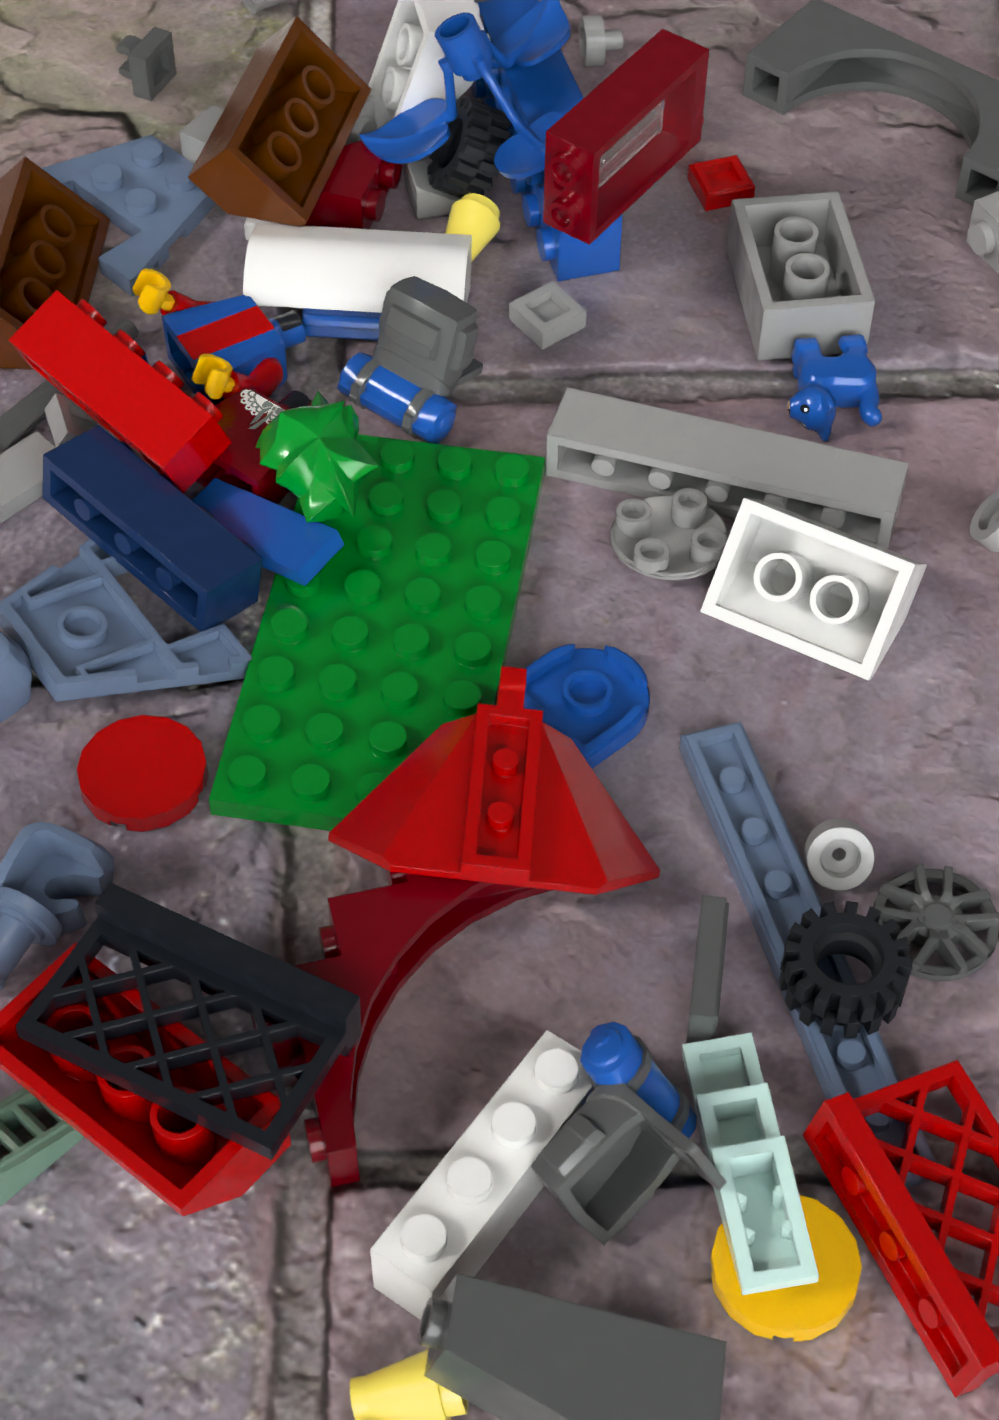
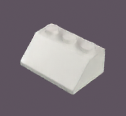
[700,498,927,681]

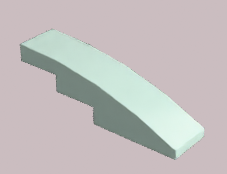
[682,1032,819,1295]

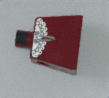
[195,388,312,504]

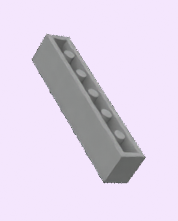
[546,387,909,549]

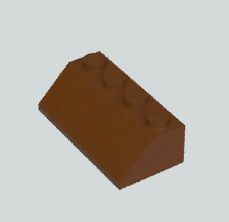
[188,16,372,227]
[0,156,111,370]

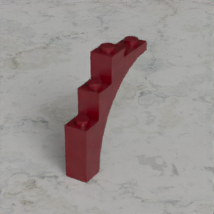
[251,870,552,1187]

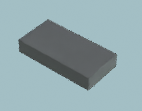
[686,895,729,1044]

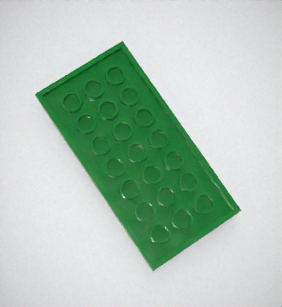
[209,434,546,831]

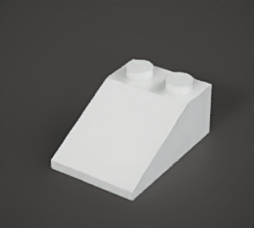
[368,0,490,129]

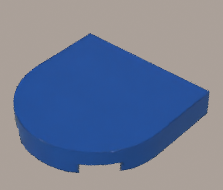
[524,644,650,769]

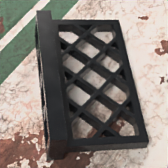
[15,882,361,1160]

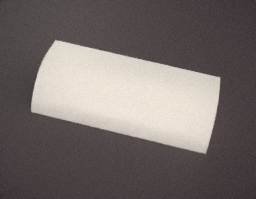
[243,223,472,313]

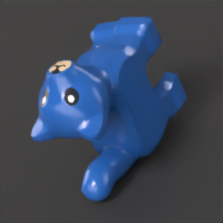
[787,334,882,442]

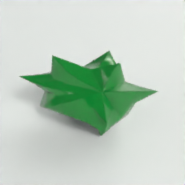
[256,391,379,522]

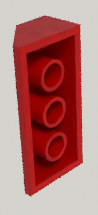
[0,942,291,1217]

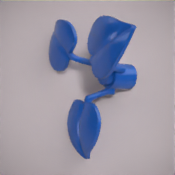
[360,0,571,179]

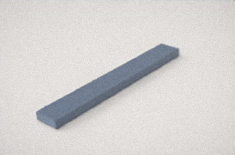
[679,722,936,1188]

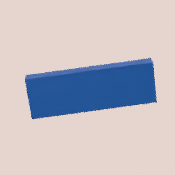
[192,478,344,586]

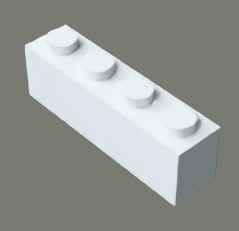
[370,1030,595,1320]

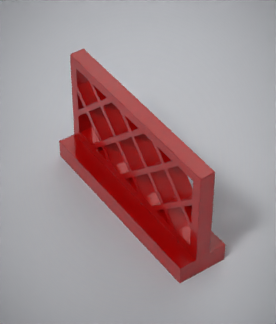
[802,1060,999,1398]

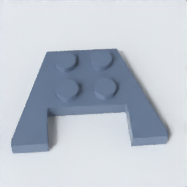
[42,135,216,297]
[0,539,253,702]

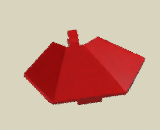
[328,666,660,895]

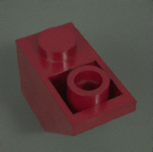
[303,140,402,229]

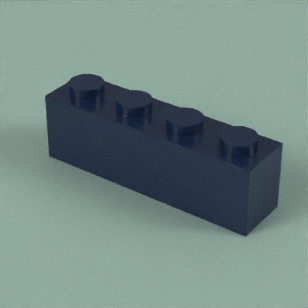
[42,425,262,632]

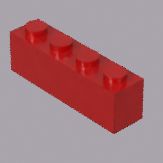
[8,290,232,494]

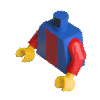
[132,268,306,405]

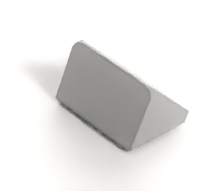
[404,160,461,219]

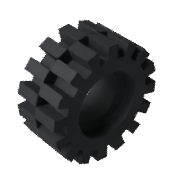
[427,96,511,199]
[779,901,913,1038]

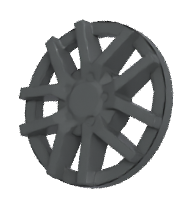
[873,864,999,981]

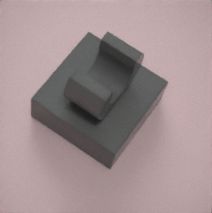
[116,27,177,101]

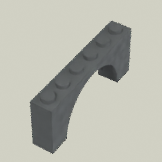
[743,0,999,206]

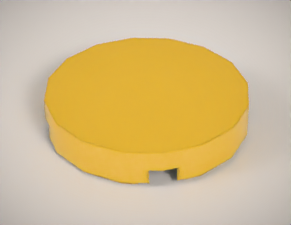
[710,1195,862,1342]

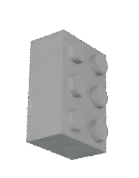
[727,191,875,361]

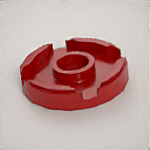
[76,715,209,832]

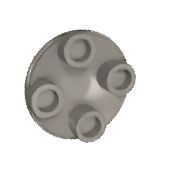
[611,488,730,580]

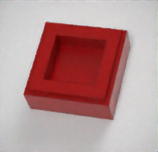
[687,155,756,211]

